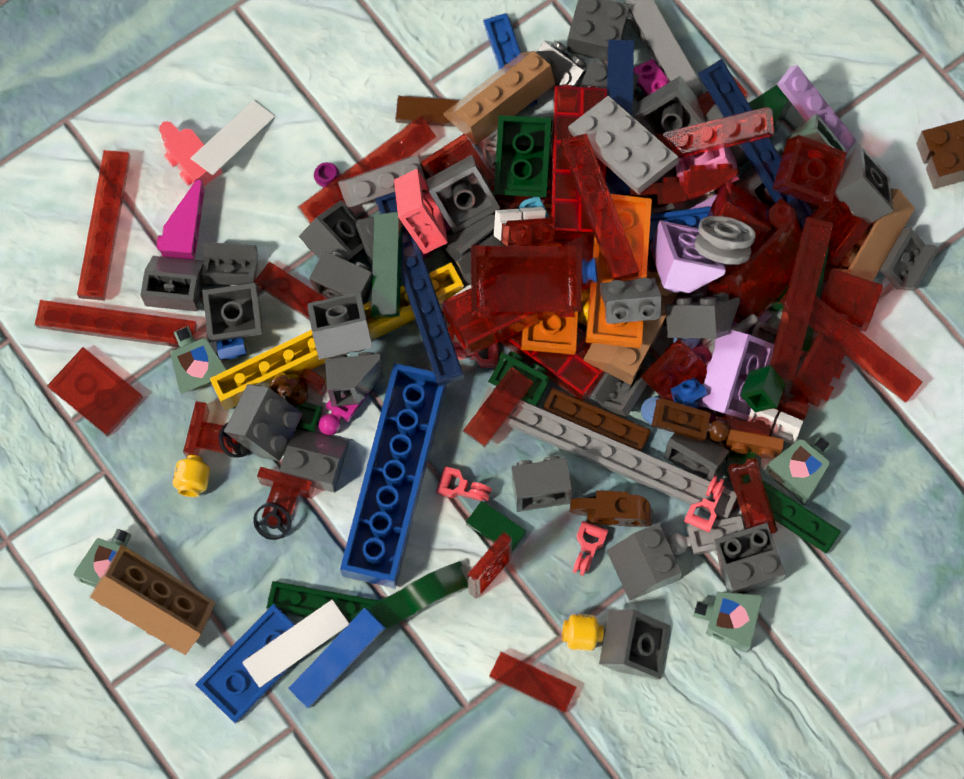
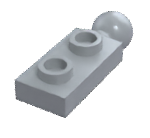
[667,516,744,556]

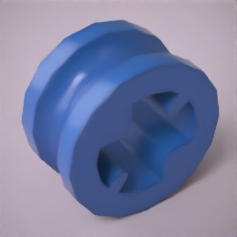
[581,258,598,284]

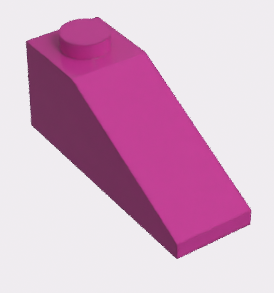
[157,180,205,260]

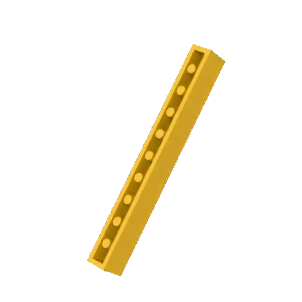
[209,263,464,411]

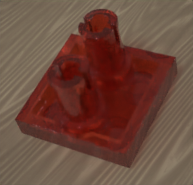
[641,338,707,402]

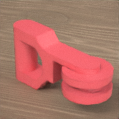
[453,339,499,368]
[436,467,492,501]
[684,476,725,533]
[573,521,608,576]

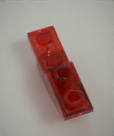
[630,164,739,205]

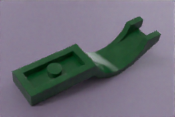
[350,560,473,631]

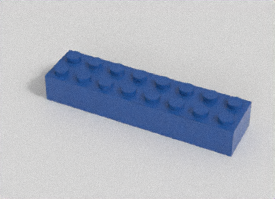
[340,363,447,589]

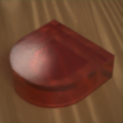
[299,369,327,395]

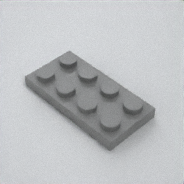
[568,96,679,195]

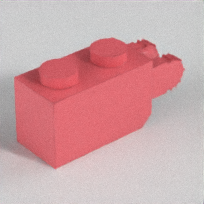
[159,121,222,186]

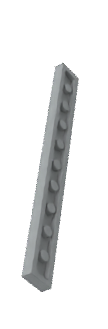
[478,387,738,519]

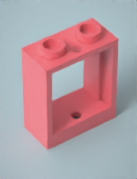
[394,169,448,254]

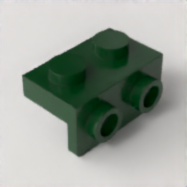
[488,351,551,407]

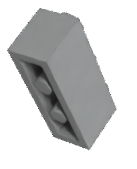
[338,155,426,207]

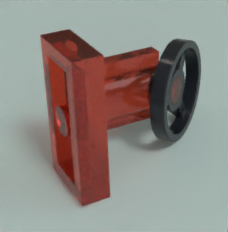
[183,401,250,458]
[253,466,314,540]

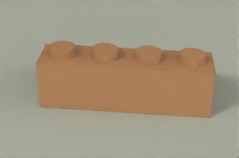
[443,51,555,145]
[823,189,915,293]
[583,271,681,385]
[89,545,216,655]

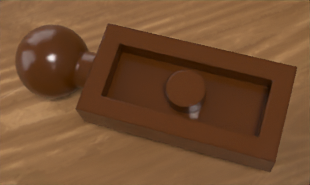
[651,398,729,442]

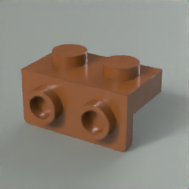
[725,422,784,459]

